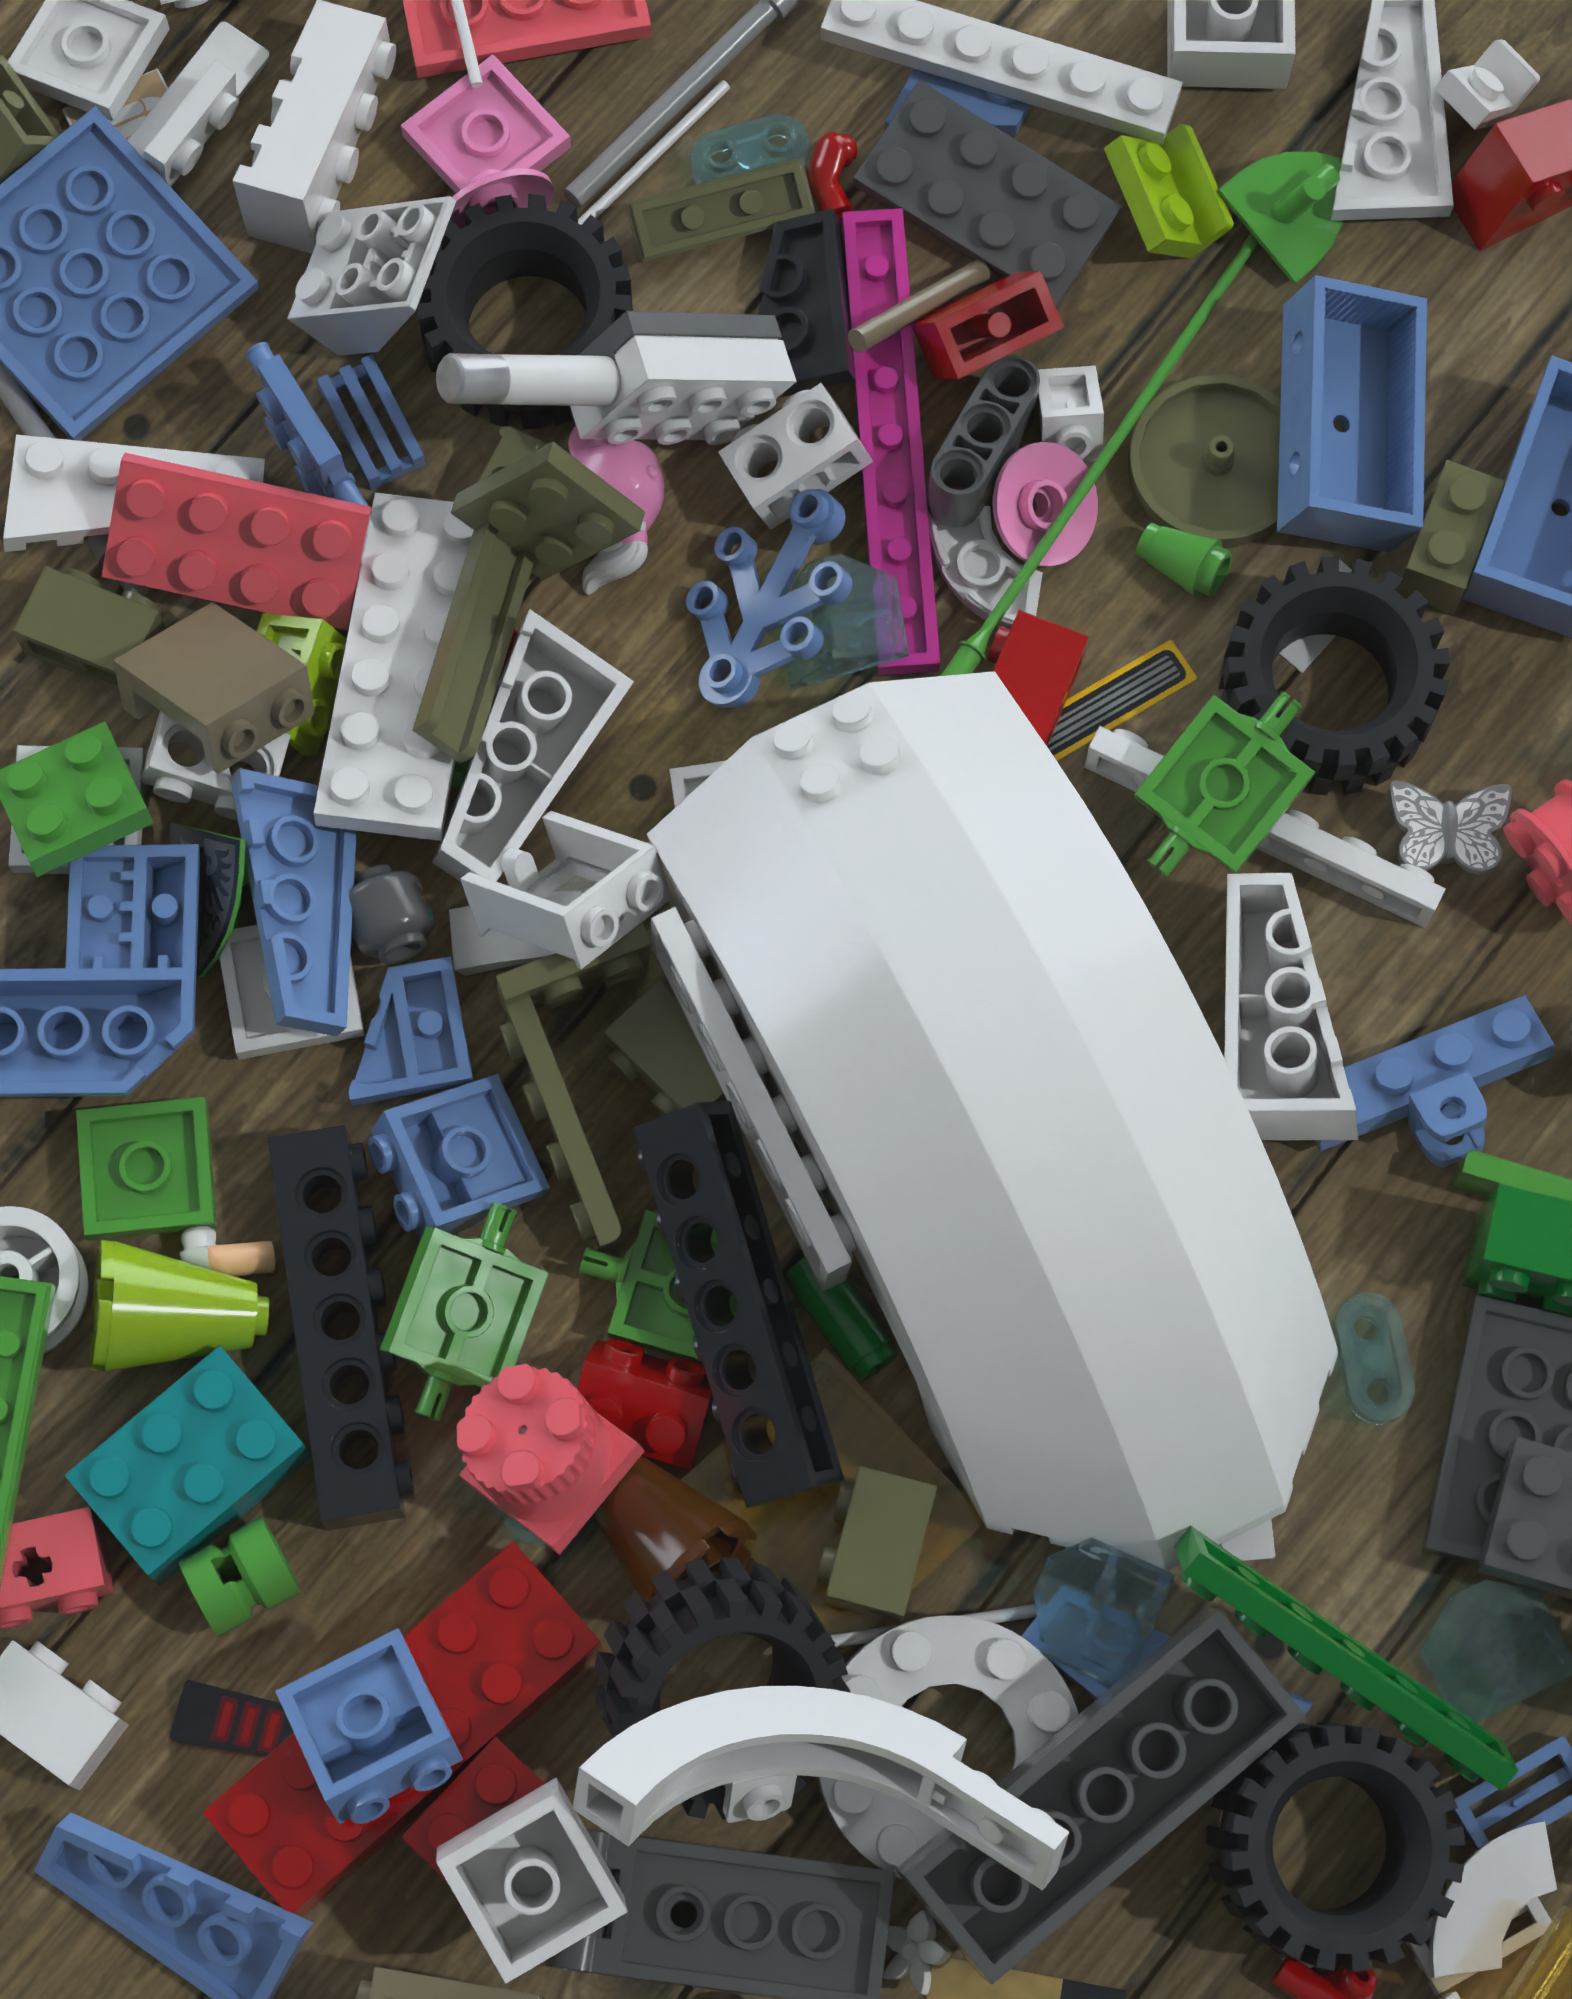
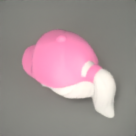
[568,426,664,595]

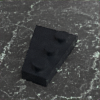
[758,208,856,398]

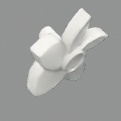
[883,1910,953,1995]

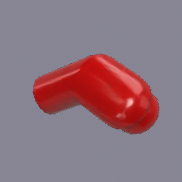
[805,132,858,220]
[1271,1956,1377,1999]

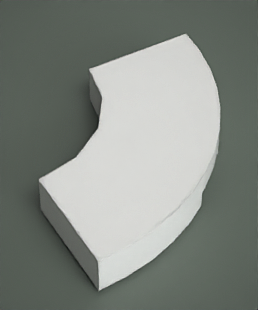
[928,506,1043,629]
[1429,1821,1557,1978]

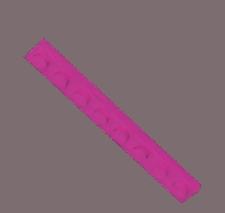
[842,208,940,676]

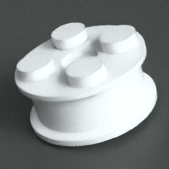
[0,1206,89,1353]

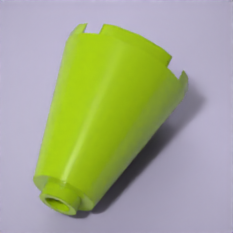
[90,1240,269,1372]

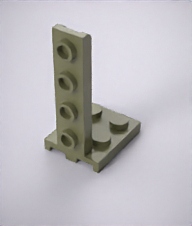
[412,442,645,764]
[496,922,651,1252]

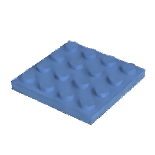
[0,106,259,441]

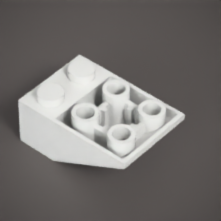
[287,196,456,356]

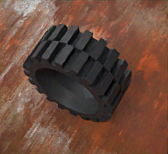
[416,194,633,429]
[1218,557,1450,796]
[594,1557,850,1820]
[1206,1722,1465,1972]

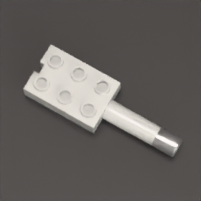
[436,311,797,445]

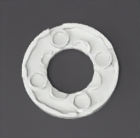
[817,1616,1079,1880]

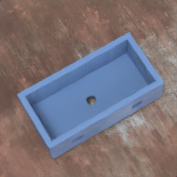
[1277,275,1427,553]
[1462,355,1572,638]

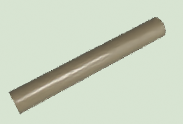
[848,259,990,353]

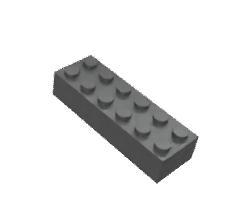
[895,1609,1307,1984]

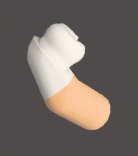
[180,1226,275,1276]

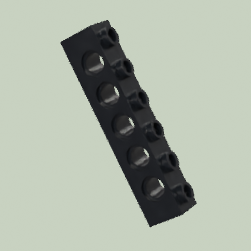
[634,1101,845,1508]
[268,1125,415,1531]

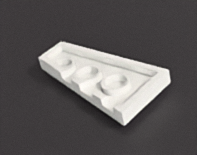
[1330,0,1454,221]
[3,435,265,552]

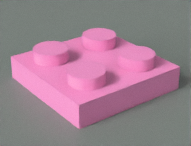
[401,54,571,193]

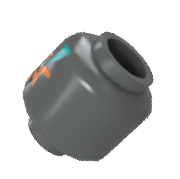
[349,865,435,964]

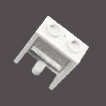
[460,811,672,969]

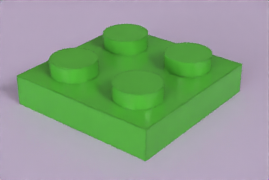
[0,721,154,877]
[76,1097,217,1241]

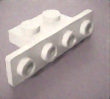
[128,22,269,187]

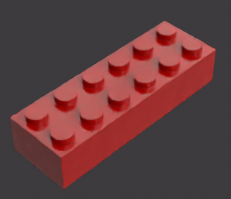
[202,1541,604,1917]

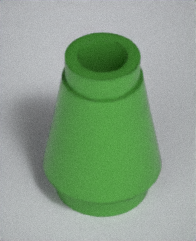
[1136,522,1233,597]

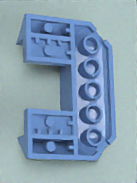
[0,844,200,1097]

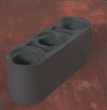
[927,355,1040,528]

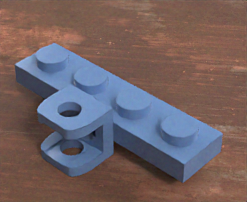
[1314,995,1555,1167]

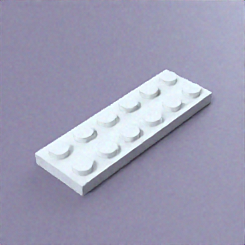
[314,492,474,841]
[651,907,857,1292]

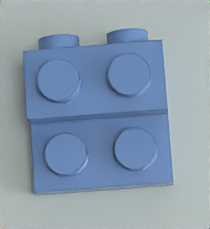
[368,1074,550,1240]
[275,1628,463,1824]

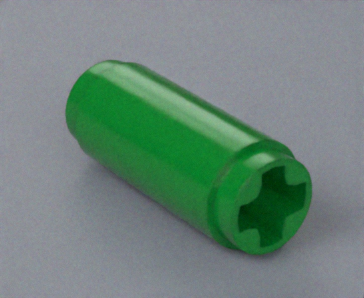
[785,1257,898,1381]

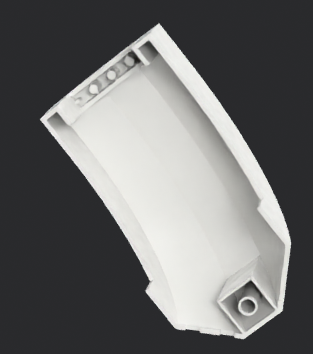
[647,671,1338,1571]

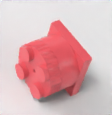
[456,1364,644,1555]

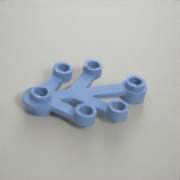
[686,489,852,708]

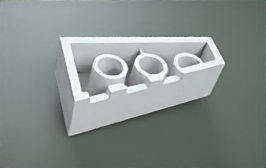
[233,0,396,254]
[432,609,634,882]
[1224,873,1358,1140]

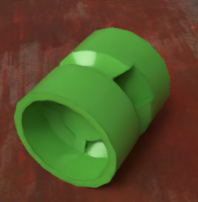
[178,1516,302,1638]

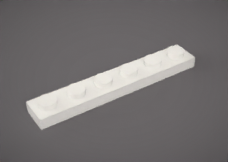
[820,0,1183,145]
[1084,726,1446,929]

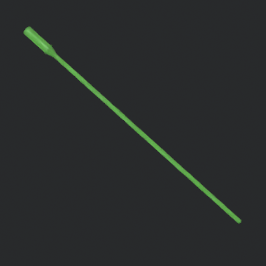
[941,151,1309,676]

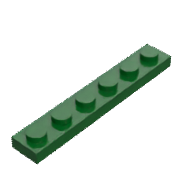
[1174,1525,1518,1791]

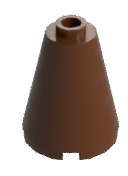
[592,1455,757,1601]

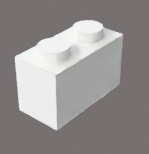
[0,1640,129,1791]

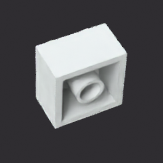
[1167,0,1295,89]
[436,1777,628,1984]

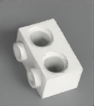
[718,383,874,530]
[140,711,291,821]

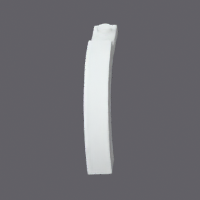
[572,1686,1069,1890]

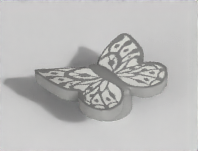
[1388,780,1512,875]

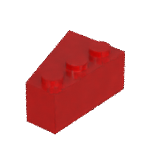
[1451,99,1572,251]

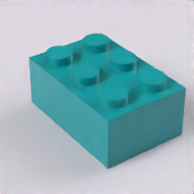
[64,1346,312,1586]

